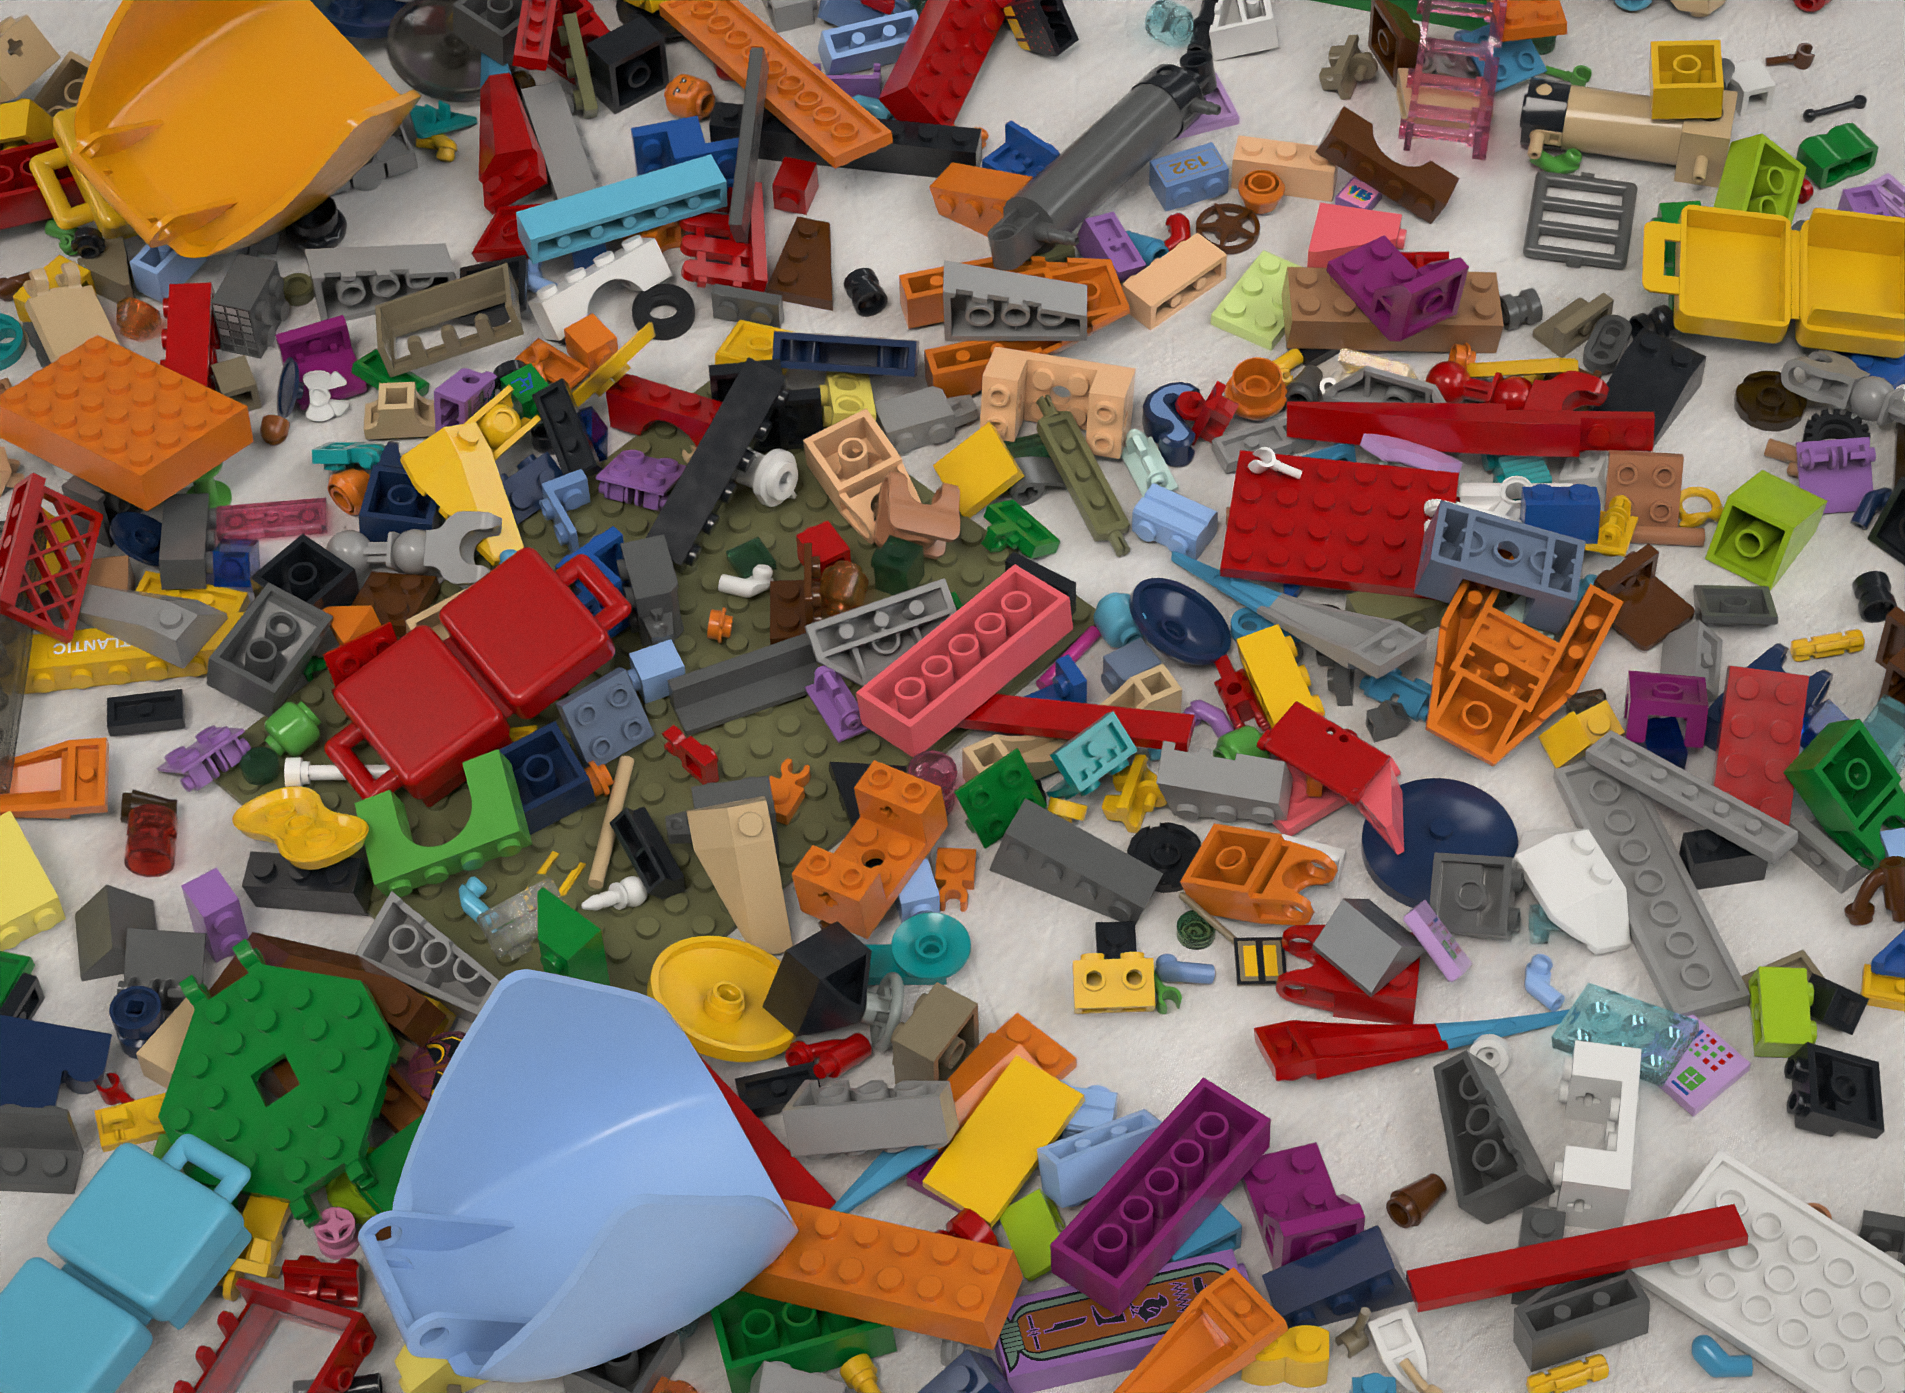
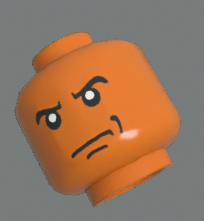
[664,74,715,120]

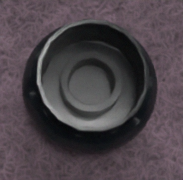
[285,197,347,252]

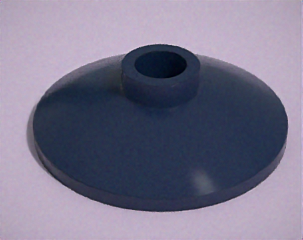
[109,512,162,566]

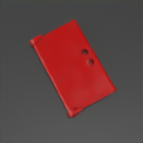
[1256,701,1390,806]

